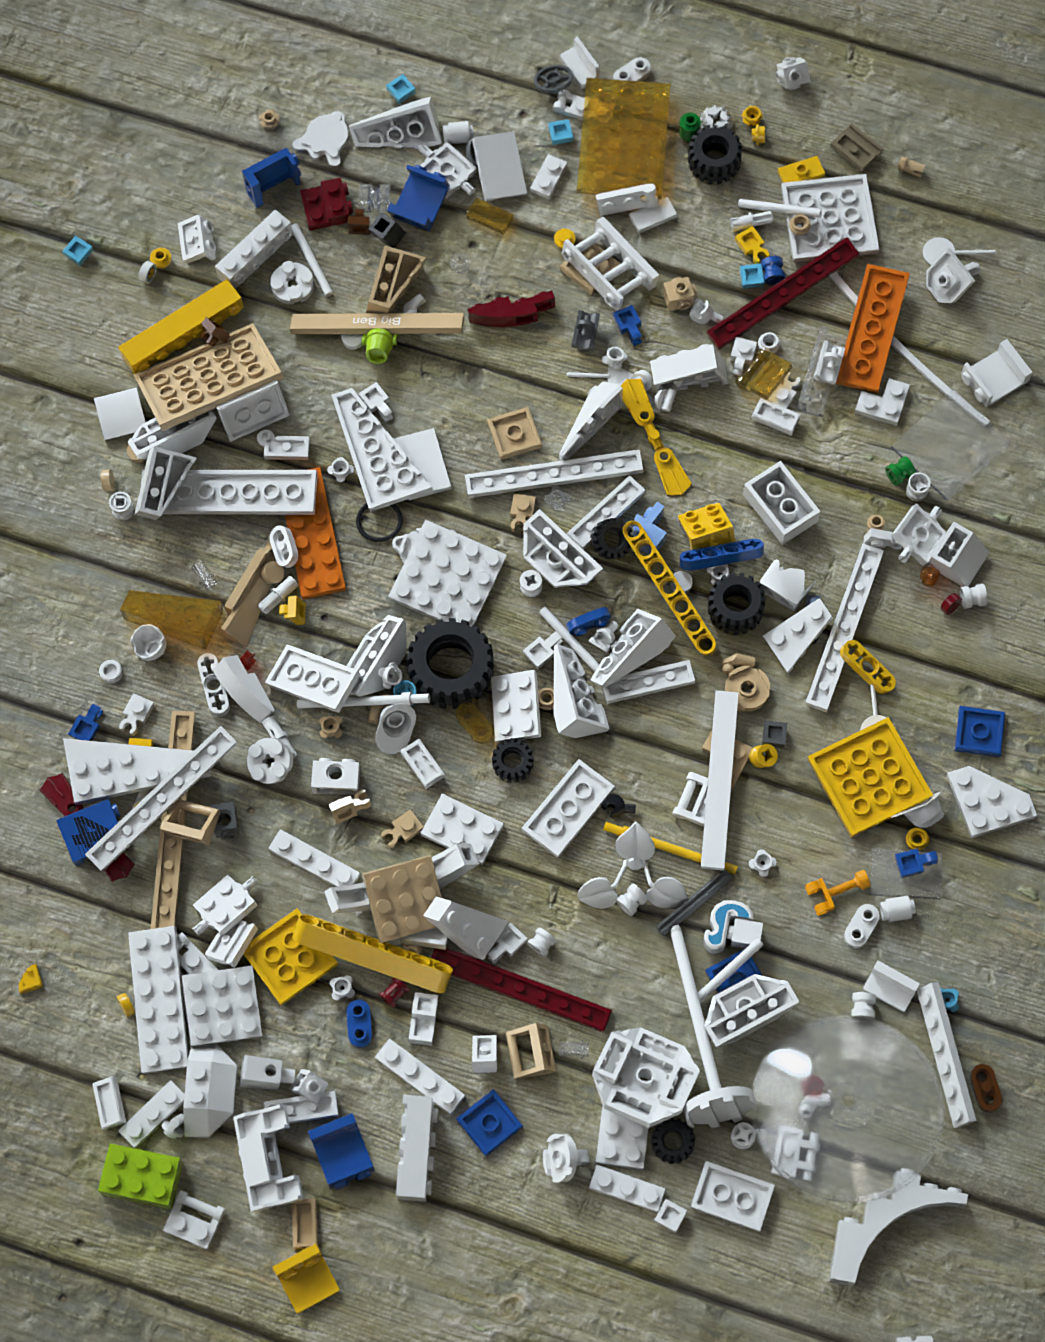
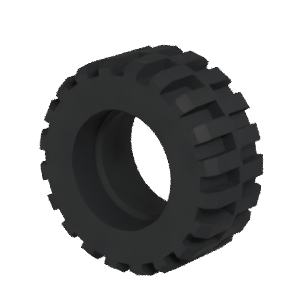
[407,618,494,709]

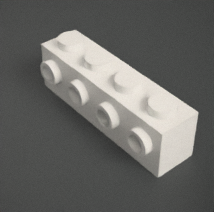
[215,210,293,289]

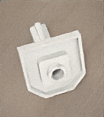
[926,248,980,303]

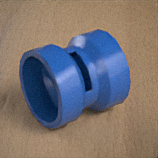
[761,256,786,285]

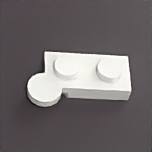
[257,430,310,460]

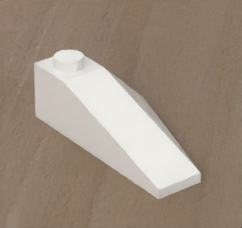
[559,382,623,461]
[591,609,676,688]
[554,644,609,738]

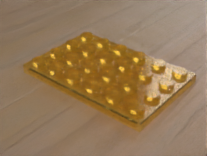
[577,78,671,199]

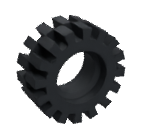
[590,518,634,559]
[492,738,533,783]
[651,1118,695,1164]

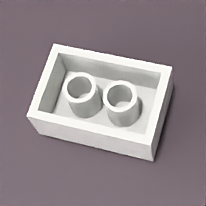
[743,461,820,545]

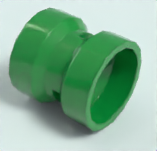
[885,456,916,486]

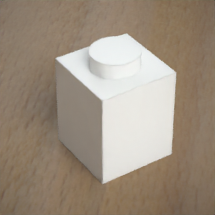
[727,918,763,951]

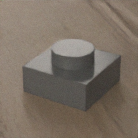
[762,720,787,747]

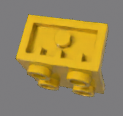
[678,503,736,550]
[272,1243,340,1314]

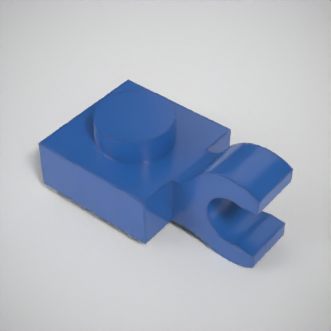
[613,305,642,346]
[68,704,103,741]
[895,848,938,878]

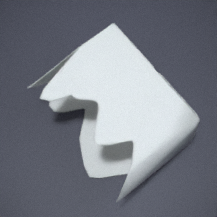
[759,559,816,612]

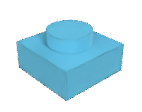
[386,74,416,104]
[548,119,573,145]
[62,236,94,266]
[739,263,764,289]

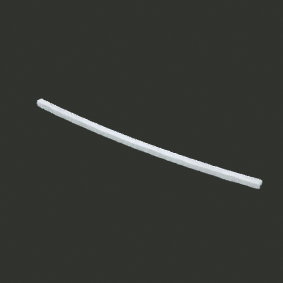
[830,272,990,427]

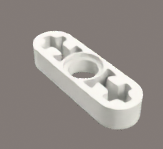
[197,653,230,717]

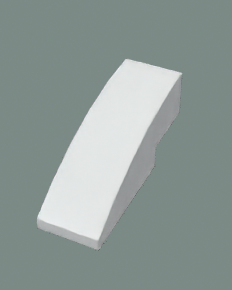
[213,655,275,723]

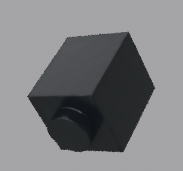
[369,212,407,248]

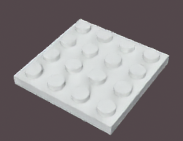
[781,174,879,263]
[388,520,507,627]

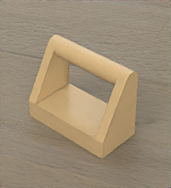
[160,799,220,846]
[506,1023,556,1079]

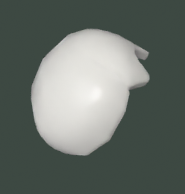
[131,624,167,661]

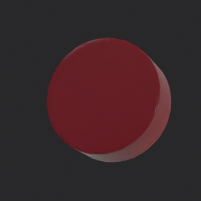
[940,593,962,615]

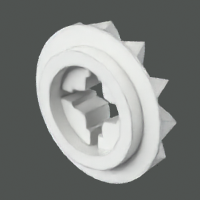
[700,105,733,131]

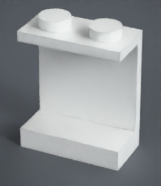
[961,339,1033,407]

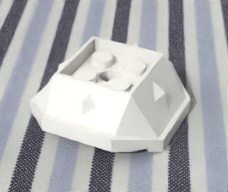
[592,1027,700,1128]

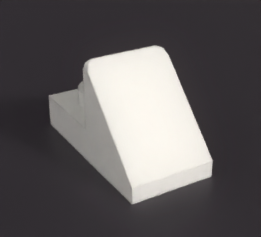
[472,1035,497,1073]

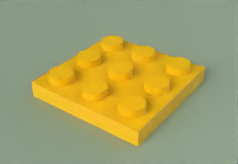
[243,908,339,1006]

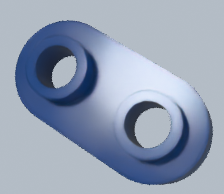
[566,607,611,636]
[347,1000,372,1048]

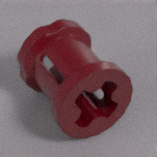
[378,977,410,1008]

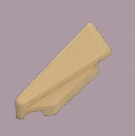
[221,542,276,647]

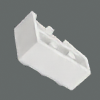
[650,344,728,391]
[134,446,197,520]
[423,897,509,960]

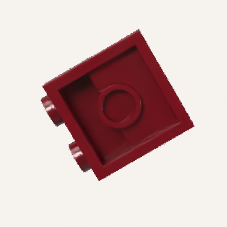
[300,177,353,231]

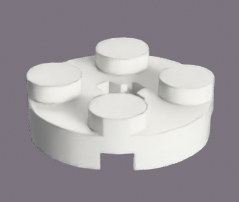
[270,261,314,305]
[247,738,293,784]

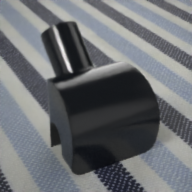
[601,794,636,819]

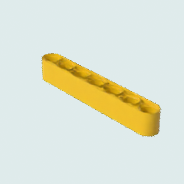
[623,521,717,656]
[292,914,453,993]

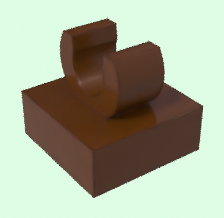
[348,209,371,235]
[201,317,230,347]

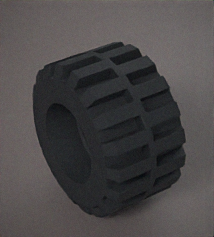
[688,125,742,184]
[708,573,766,635]

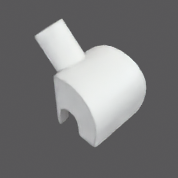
[690,299,723,324]
[589,621,618,652]

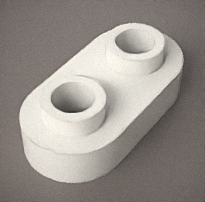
[613,57,651,91]
[270,526,298,568]
[844,904,879,949]

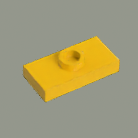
[777,156,825,183]

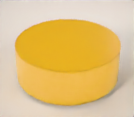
[116,993,135,1018]

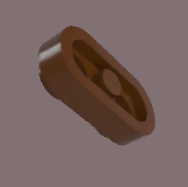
[970,1064,1002,1113]

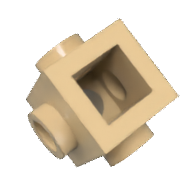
[663,277,697,311]

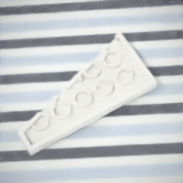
[332,388,433,512]
[63,738,212,805]

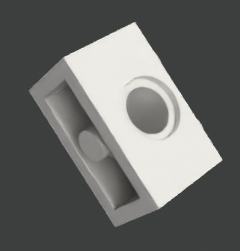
[311,758,361,795]

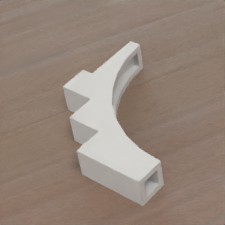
[324,843,479,916]
[829,1169,968,1286]

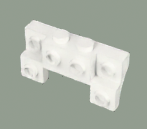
[233,1104,303,1212]

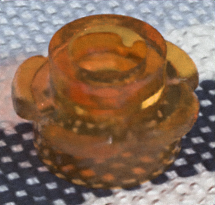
[920,565,940,587]

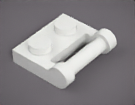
[672,772,708,826]
[163,1190,225,1250]

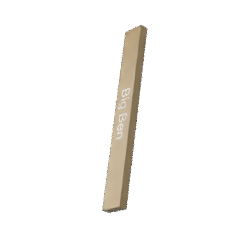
[290,313,464,334]

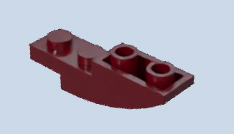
[467,290,555,327]

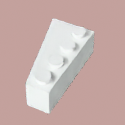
[396,1095,438,1202]

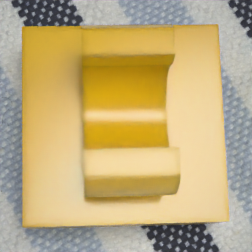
[279,596,306,625]

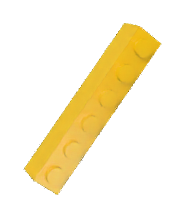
[118,279,244,375]

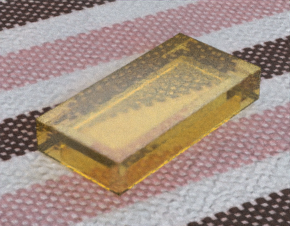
[466,198,514,235]

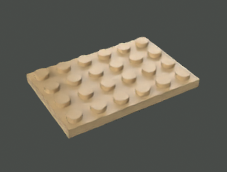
[134,324,283,431]

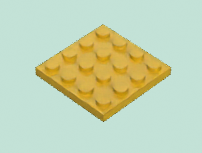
[807,717,933,838]

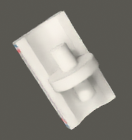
[814,340,845,385]

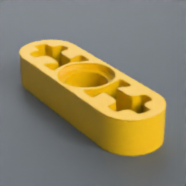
[840,640,896,694]

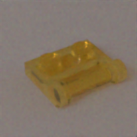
[735,348,792,400]

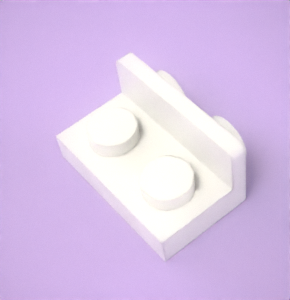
[178,215,216,264]

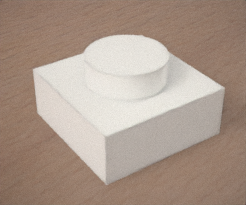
[654,1199,687,1233]

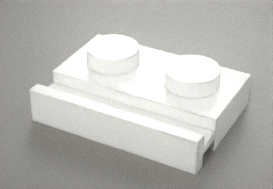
[205,920,258,968]

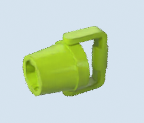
[362,328,399,364]

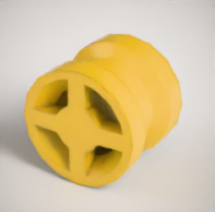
[749,744,778,768]

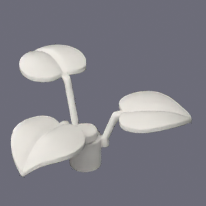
[577,822,688,909]

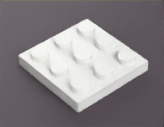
[181,966,262,1047]

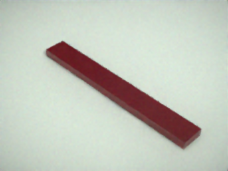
[706,237,860,350]
[431,947,612,1033]

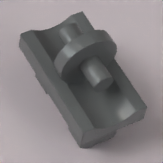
[571,310,600,352]

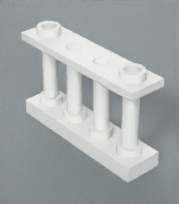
[562,217,659,311]

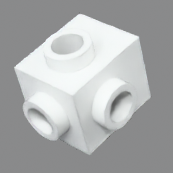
[775,57,811,90]

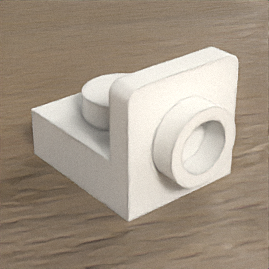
[289,1069,328,1103]

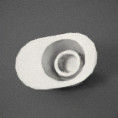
[375,704,416,754]
[891,792,944,828]

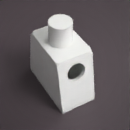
[239,1055,295,1090]

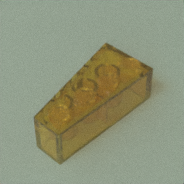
[120,590,224,650]

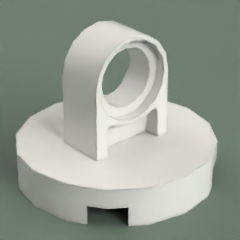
[543,1134,589,1182]

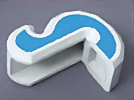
[703,901,753,954]

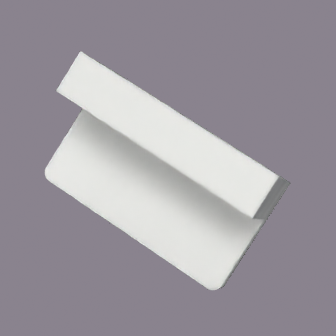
[559,37,600,90]
[863,961,920,1012]

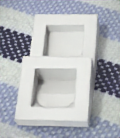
[408,992,438,1046]

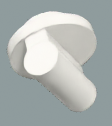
[162,1114,184,1139]

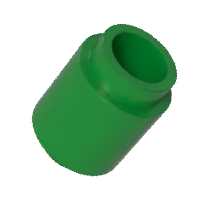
[679,113,701,142]

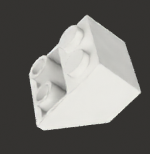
[928,522,990,587]

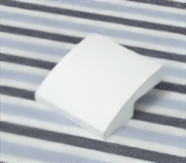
[94,388,146,441]

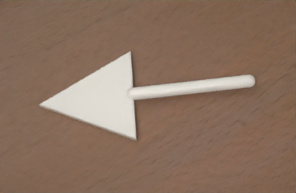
[567,364,633,386]

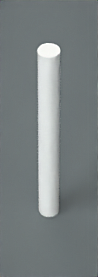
[738,199,822,218]
[291,223,333,297]
[539,607,600,672]
[698,938,764,1003]

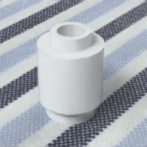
[443,121,474,144]
[880,896,916,922]

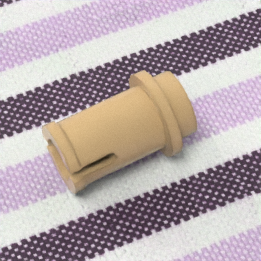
[897,156,925,178]
[867,514,885,532]

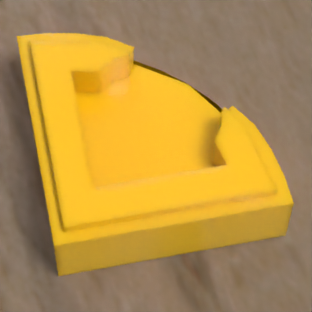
[19,964,43,994]

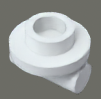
[655,389,677,412]

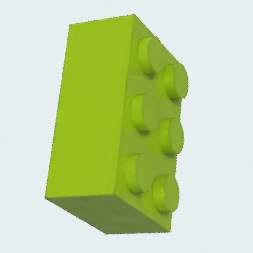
[98,1143,184,1210]

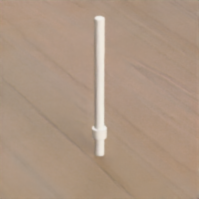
[297,692,430,709]

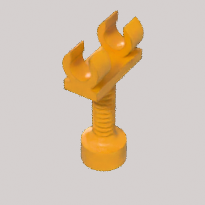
[805,870,871,916]

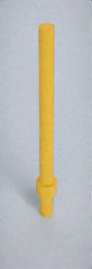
[603,822,738,875]

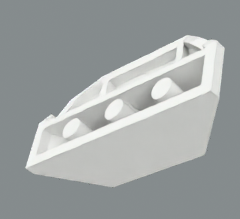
[128,410,216,460]
[523,509,603,588]
[347,615,406,697]
[704,974,799,1048]
[183,1043,237,1138]

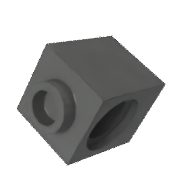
[210,801,239,839]

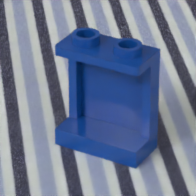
[242,147,302,208]

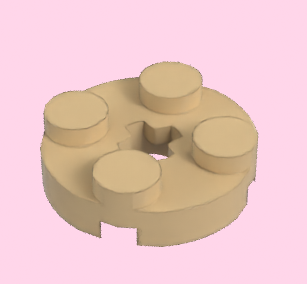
[725,666,770,712]

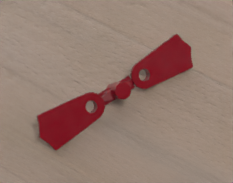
[39,773,135,882]

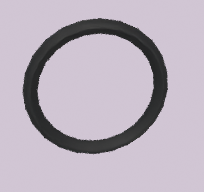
[356,503,403,542]

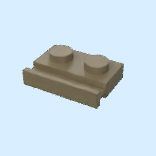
[830,123,883,172]

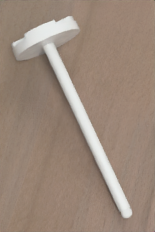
[670,925,757,1128]

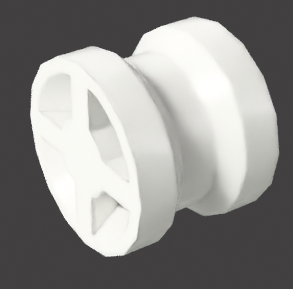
[520,570,542,597]
[527,928,557,957]
[731,1122,756,1150]

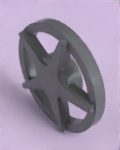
[534,65,573,93]

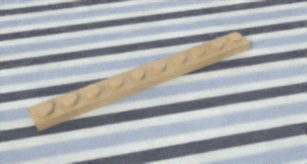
[151,711,196,929]

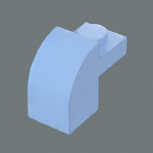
[633,502,667,555]

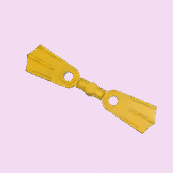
[621,378,692,496]

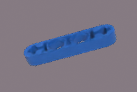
[680,539,764,571]

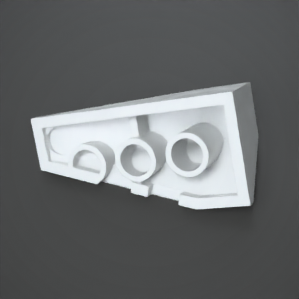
[349,97,442,149]

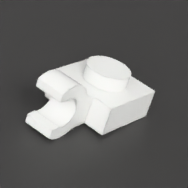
[730,337,757,376]
[358,382,393,422]
[523,631,563,669]
[487,922,527,965]

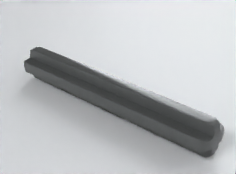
[657,869,732,936]

